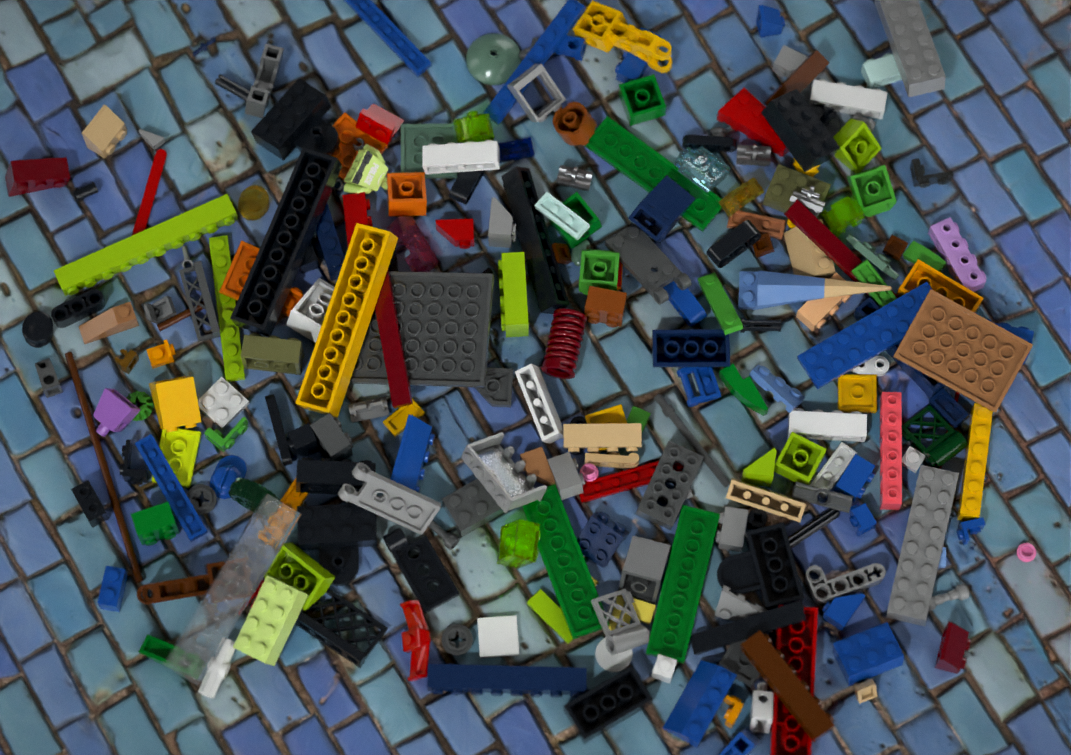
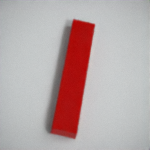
[579,461,682,503]

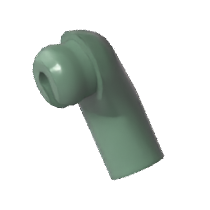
[571,240,591,266]

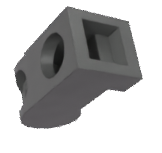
[35,358,63,398]

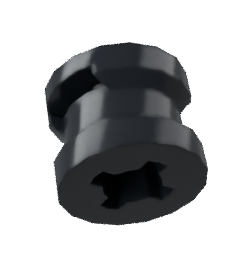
[747,509,767,530]

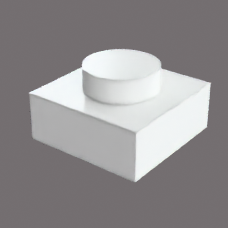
[902,446,926,474]

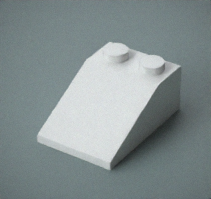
[286,278,335,343]

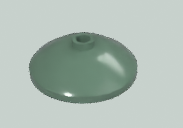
[466,33,522,85]

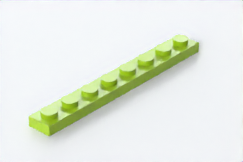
[209,235,246,382]

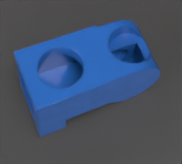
[553,35,587,61]

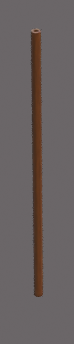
[65,352,144,583]

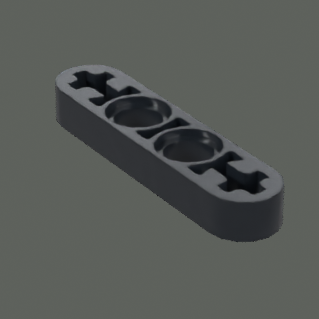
[265,394,293,466]

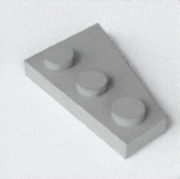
[715,585,771,633]

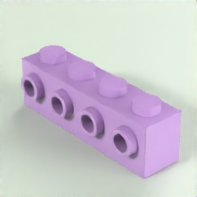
[928,217,986,292]

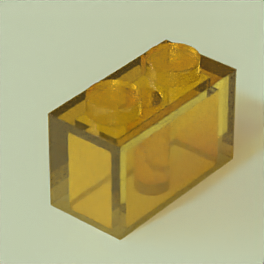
[719,177,765,217]

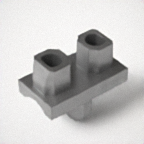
[736,144,771,166]
[556,165,593,191]
[789,185,826,218]

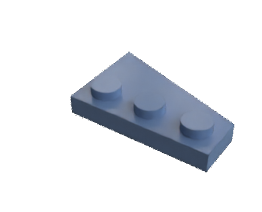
[749,364,805,413]

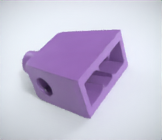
[93,388,141,437]

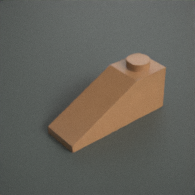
[78,302,139,344]

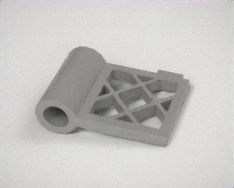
[591,588,650,655]

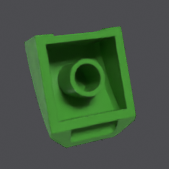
[847,165,897,217]
[579,249,620,295]

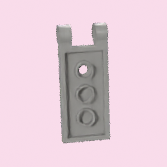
[338,463,441,535]

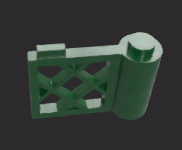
[902,404,968,469]

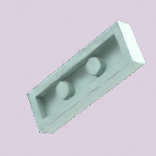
[534,192,590,240]

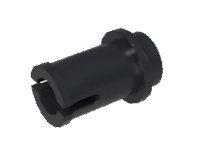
[73,182,98,201]

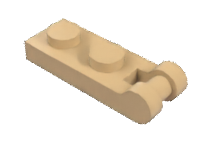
[585,452,639,469]

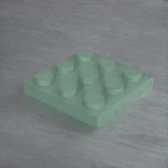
[401,123,457,179]

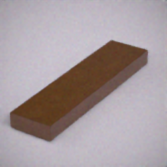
[764,49,829,106]

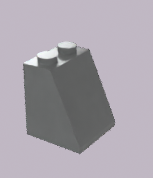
[618,535,671,604]

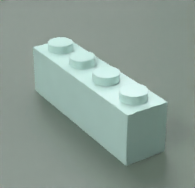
[861,53,902,89]

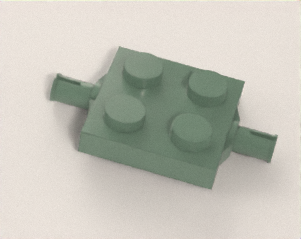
[845,234,900,281]

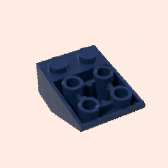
[628,175,696,243]

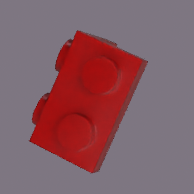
[355,104,404,145]

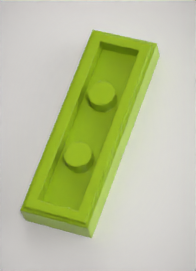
[527,589,574,644]

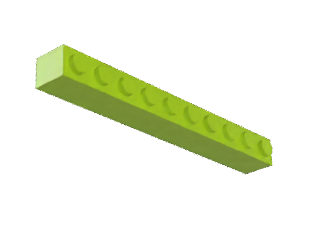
[53,194,238,296]

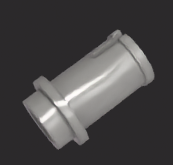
[852,113,876,132]

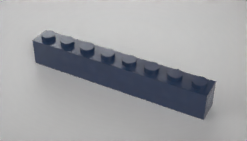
[427,664,587,698]

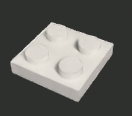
[198,376,250,430]

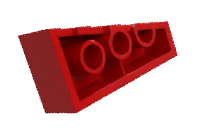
[717,87,789,157]

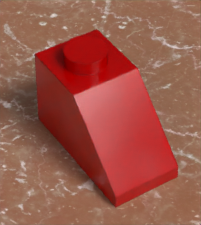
[436,218,474,249]

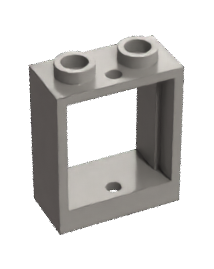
[507,64,566,123]

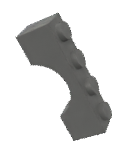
[245,44,284,118]

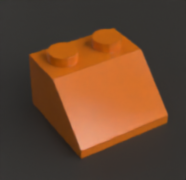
[387,172,427,217]

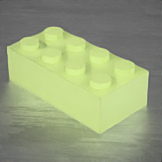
[233,576,308,666]

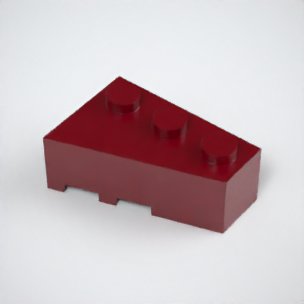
[5,157,70,197]

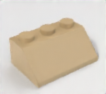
[783,219,835,279]

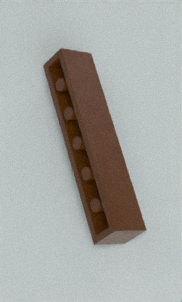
[740,630,835,743]

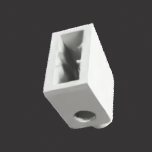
[749,683,773,734]

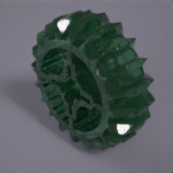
[228,478,280,517]

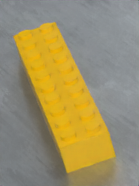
[295,223,398,418]

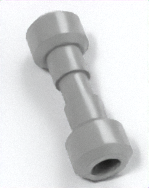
[929,584,970,611]

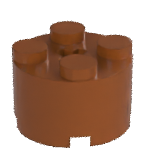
[553,102,597,146]

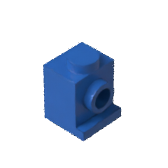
[849,503,877,536]

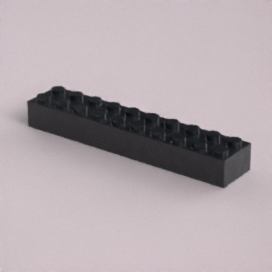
[230,147,342,336]

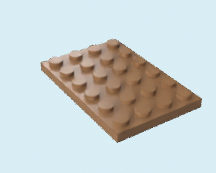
[893,289,1033,413]

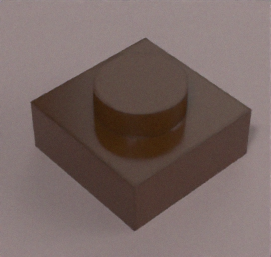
[752,233,775,258]
[882,235,908,261]
[552,243,572,264]

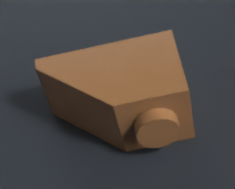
[520,447,555,486]

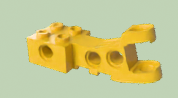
[573,0,672,73]

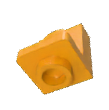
[146,339,176,369]
[724,695,744,729]

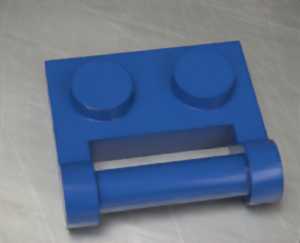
[677,367,721,407]

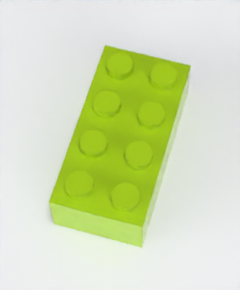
[498,252,529,338]

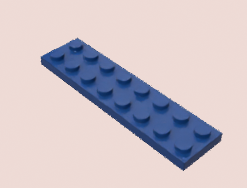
[797,282,932,390]

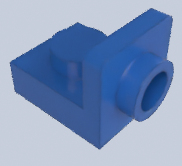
[957,517,986,545]

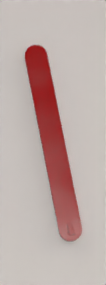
[132,149,167,235]

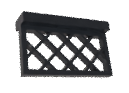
[296,588,388,668]

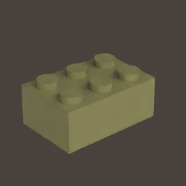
[763,164,831,219]
[241,333,304,375]

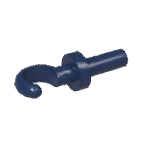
[192,37,216,57]

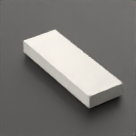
[810,442,858,499]

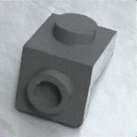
[143,296,177,324]

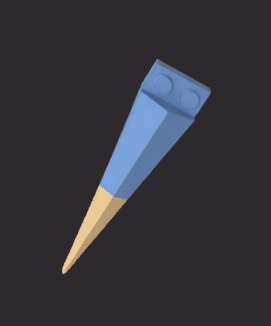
[738,270,892,310]

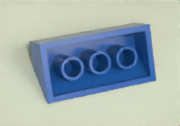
[391,414,435,493]
[662,660,737,748]

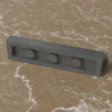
[179,261,221,342]

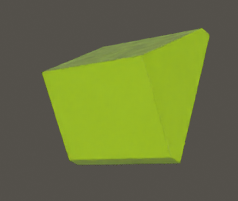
[741,448,777,487]

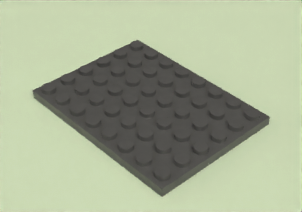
[349,271,494,388]

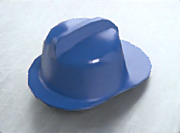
[210,455,247,499]

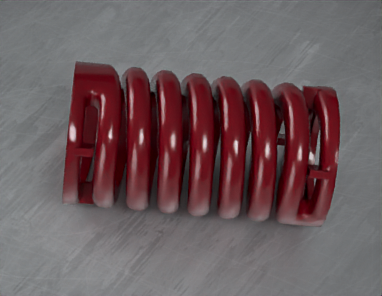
[541,308,587,379]

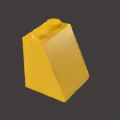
[149,376,202,432]

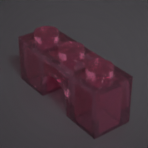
[386,216,439,272]

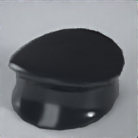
[22,311,53,348]

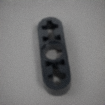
[682,135,737,152]

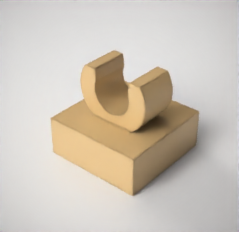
[854,679,878,704]

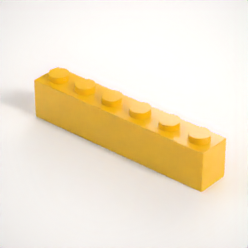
[957,403,993,521]

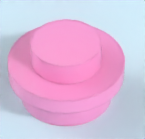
[579,463,599,482]
[1016,543,1036,562]

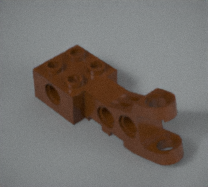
[137,558,252,604]

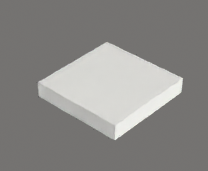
[477,615,519,658]

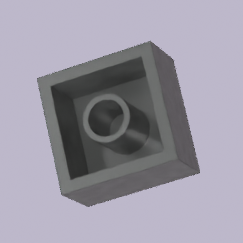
[310,413,353,461]

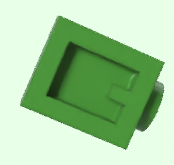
[204,417,248,452]

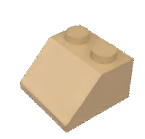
[82,104,127,159]

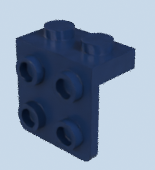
[577,511,630,567]

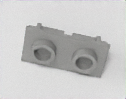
[348,397,389,423]

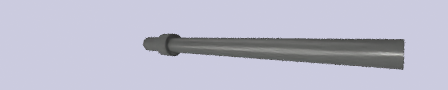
[654,394,730,488]

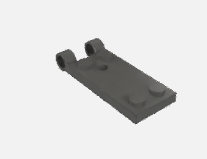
[605,224,692,305]

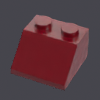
[935,622,971,674]

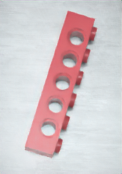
[880,392,902,510]

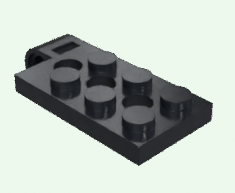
[383,527,460,614]

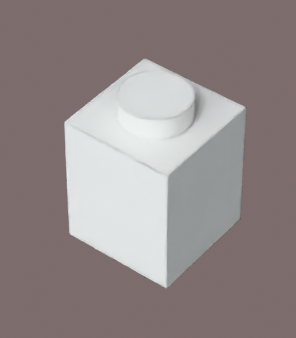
[651,654,677,684]

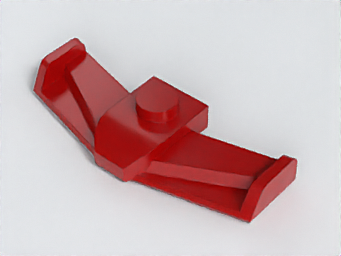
[400,600,431,682]

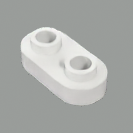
[851,356,889,376]

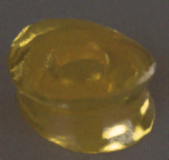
[238,185,269,220]

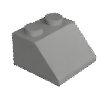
[488,198,516,248]

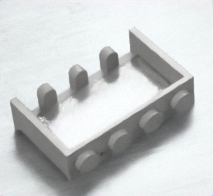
[461,432,547,514]

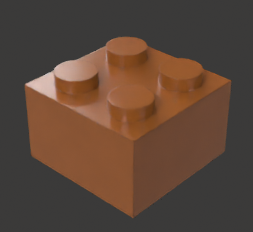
[584,286,627,328]

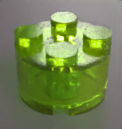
[453,111,495,143]
[821,195,865,237]

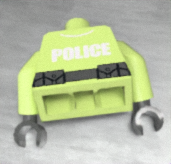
[333,138,388,195]

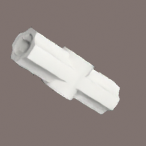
[198,637,236,699]

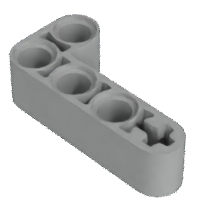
[804,563,886,605]

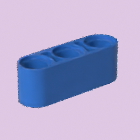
[663,281,707,327]

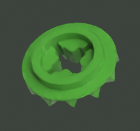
[126,390,154,421]

